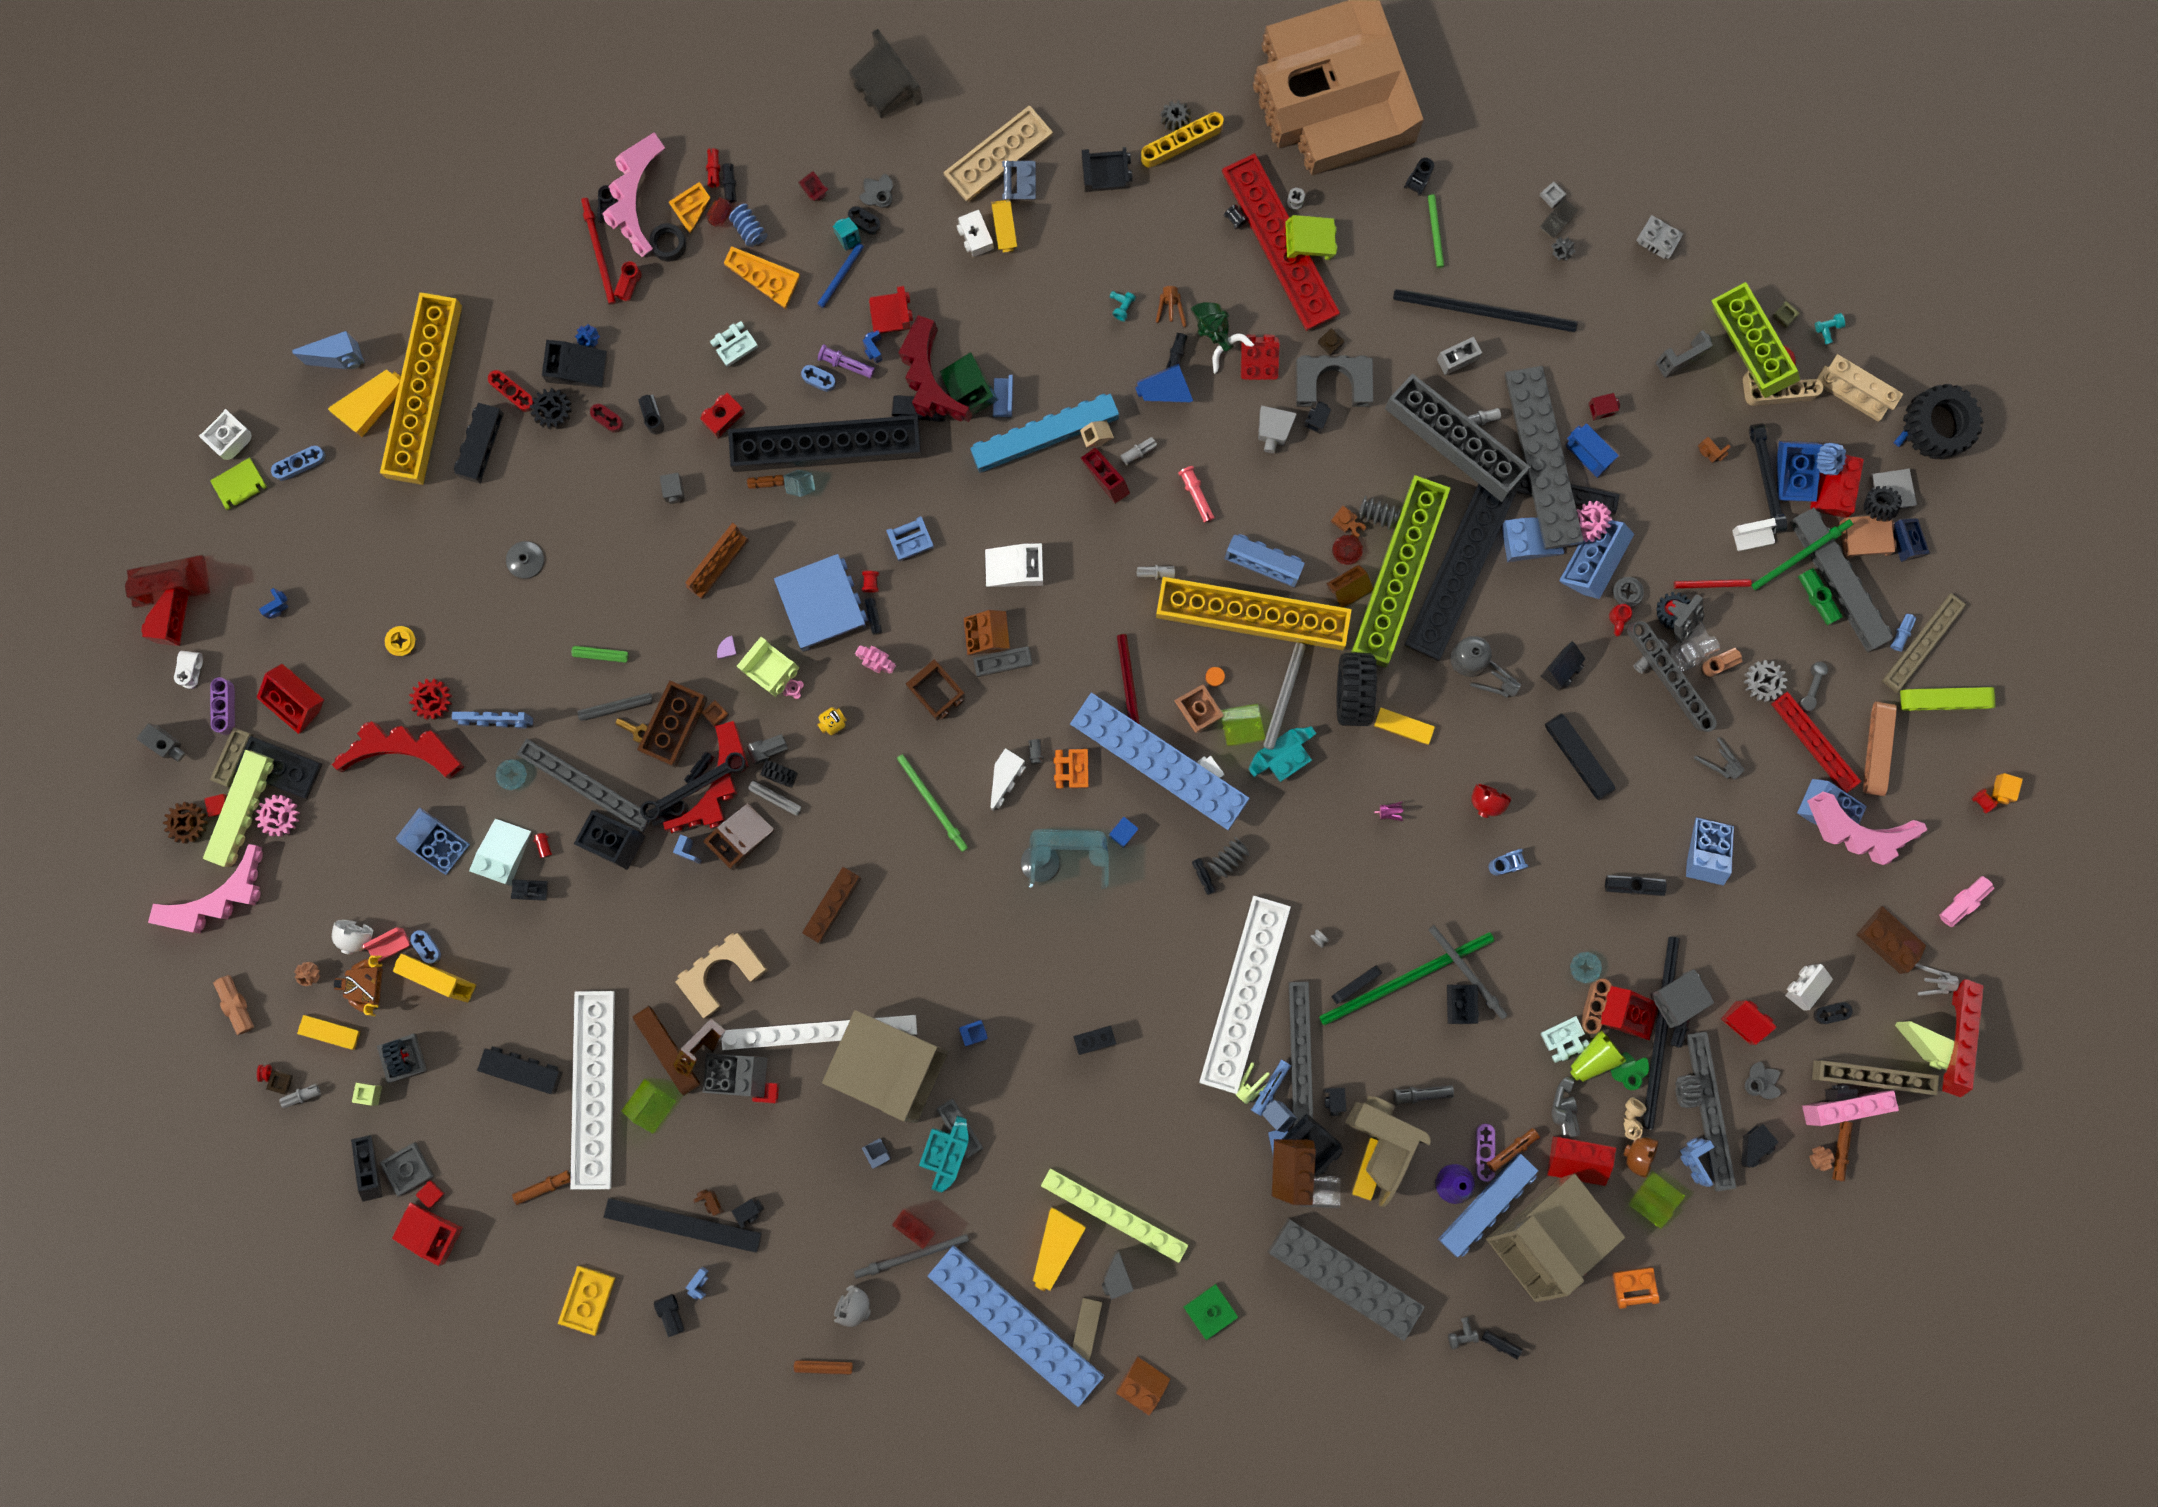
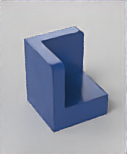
[1109,817,1138,848]
[959,1020,988,1047]

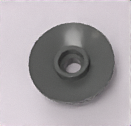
[506,541,544,579]
[1021,844,1059,882]

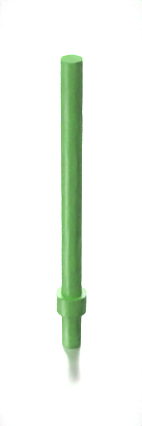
[897,754,968,852]

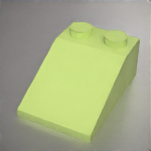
[1895,1021,1955,1070]

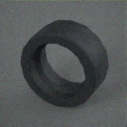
[649,223,686,262]

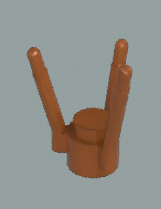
[1156,286,1186,327]

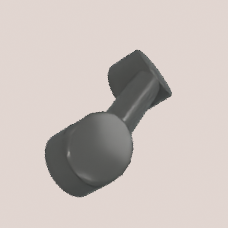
[1798,662,1828,713]
[1551,1076,1574,1126]

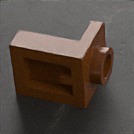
[693,1189,723,1216]

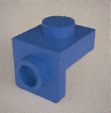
[862,330,882,364]
[259,588,289,619]

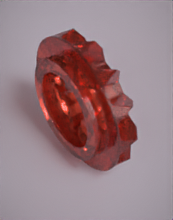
[1332,535,1363,565]

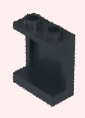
[1082,147,1133,192]
[1282,1113,1343,1177]

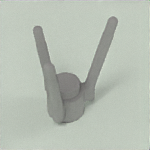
[1914,964,1959,996]

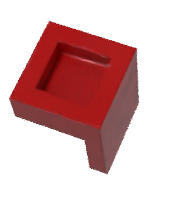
[752,1082,780,1103]

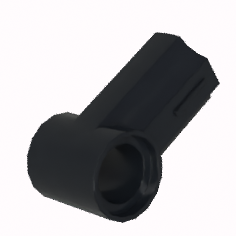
[638,394,664,435]
[648,800,689,826]
[654,1294,685,1337]

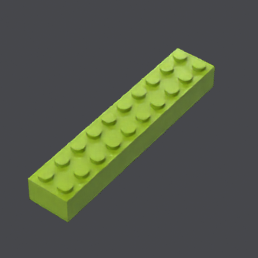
[1351,475,1450,668]

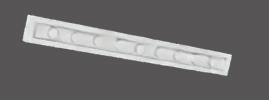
[722,1015,917,1050]

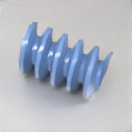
[729,203,767,247]

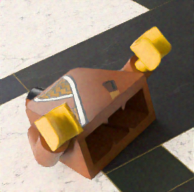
[334,955,383,1017]

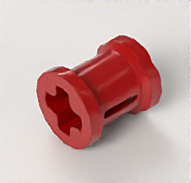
[862,571,879,593]
[1972,788,1999,814]

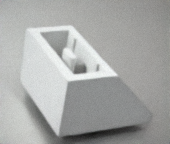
[1785,964,1833,1010]

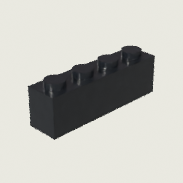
[454,402,504,484]
[477,1046,563,1095]

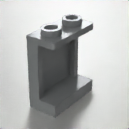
[1655,330,1713,378]
[1650,969,1714,1028]

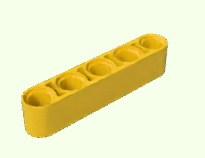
[1141,112,1224,168]

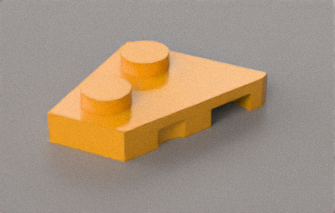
[669,182,710,233]

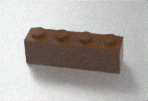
[802,867,861,944]

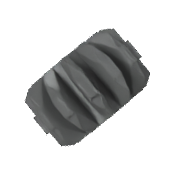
[1160,100,1192,132]
[1675,1075,1702,1108]

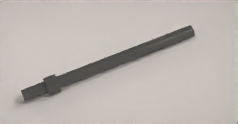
[1428,925,1507,1020]
[854,1234,969,1279]

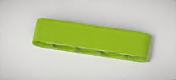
[1900,687,1996,711]

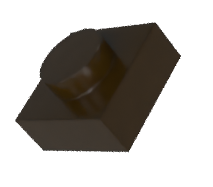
[1317,328,1344,355]
[266,1070,293,1095]

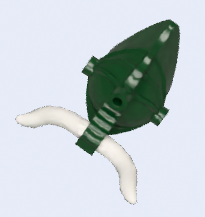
[1190,302,1254,374]

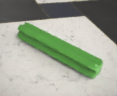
[571,646,629,663]

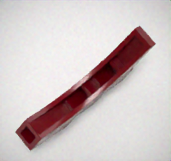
[898,315,972,422]

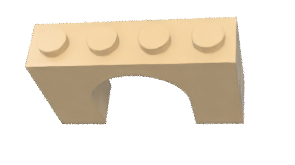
[675,933,768,1019]

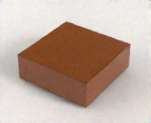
[701,700,729,727]

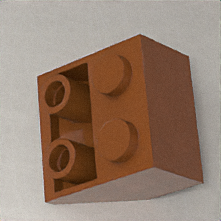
[964,610,1010,655]

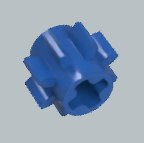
[575,324,600,347]

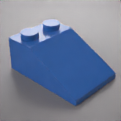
[1777,441,1823,501]

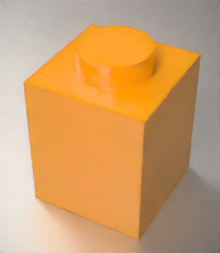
[1991,773,2023,804]

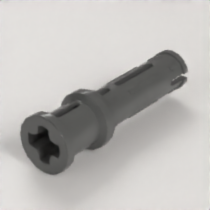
[1393,1085,1454,1106]

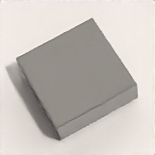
[1539,182,1567,208]

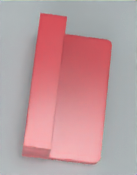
[362,927,412,963]

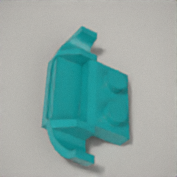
[1249,726,1317,782]
[919,1116,969,1193]

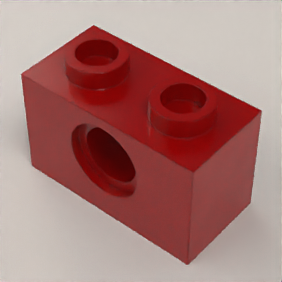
[700,393,745,438]

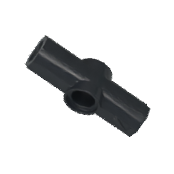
[1605,875,1667,896]

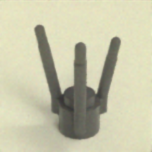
[1470,660,1521,698]
[1694,738,1745,779]

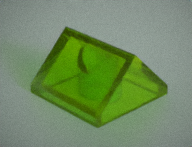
[621,1079,676,1133]

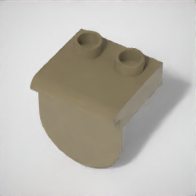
[1345,1096,1431,1208]

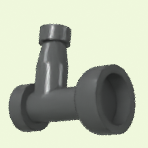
[1448,1317,1479,1350]

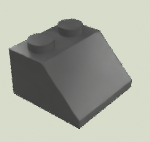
[1102,1250,1134,1300]

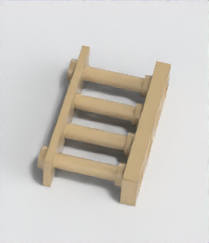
[1816,354,1903,422]

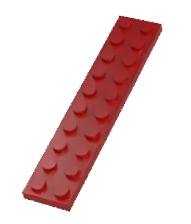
[1222,153,1340,331]

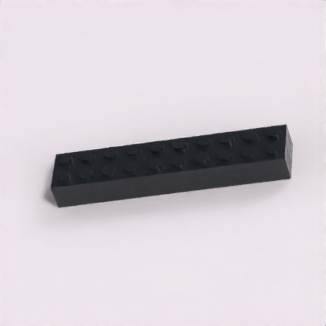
[728,415,921,472]

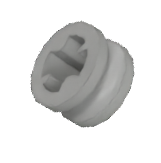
[1310,929,1329,948]

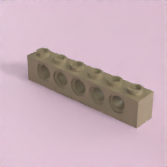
[1812,1060,1939,1095]

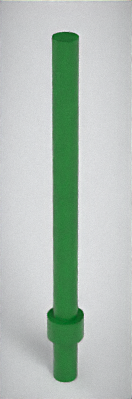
[1751,519,1854,591]

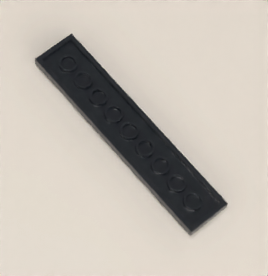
[1404,483,1517,661]

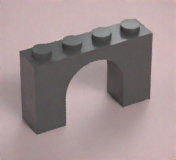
[1296,355,1373,407]

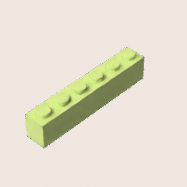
[203,750,274,867]

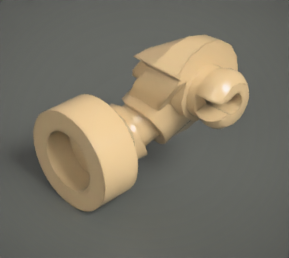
[1624,1098,1646,1140]

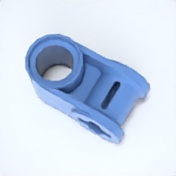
[1488,849,1529,876]

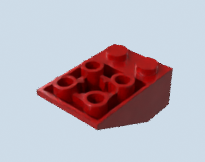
[392,1202,463,1266]

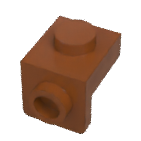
[1698,437,1731,463]

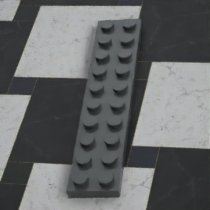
[1505,366,1584,550]

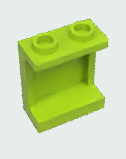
[1286,215,1337,260]

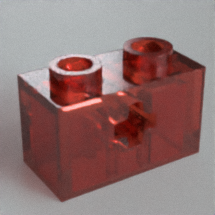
[892,1208,936,1249]

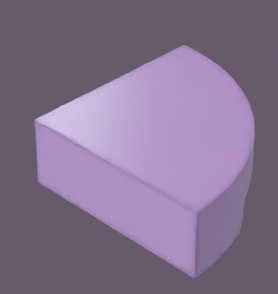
[717,636,737,660]

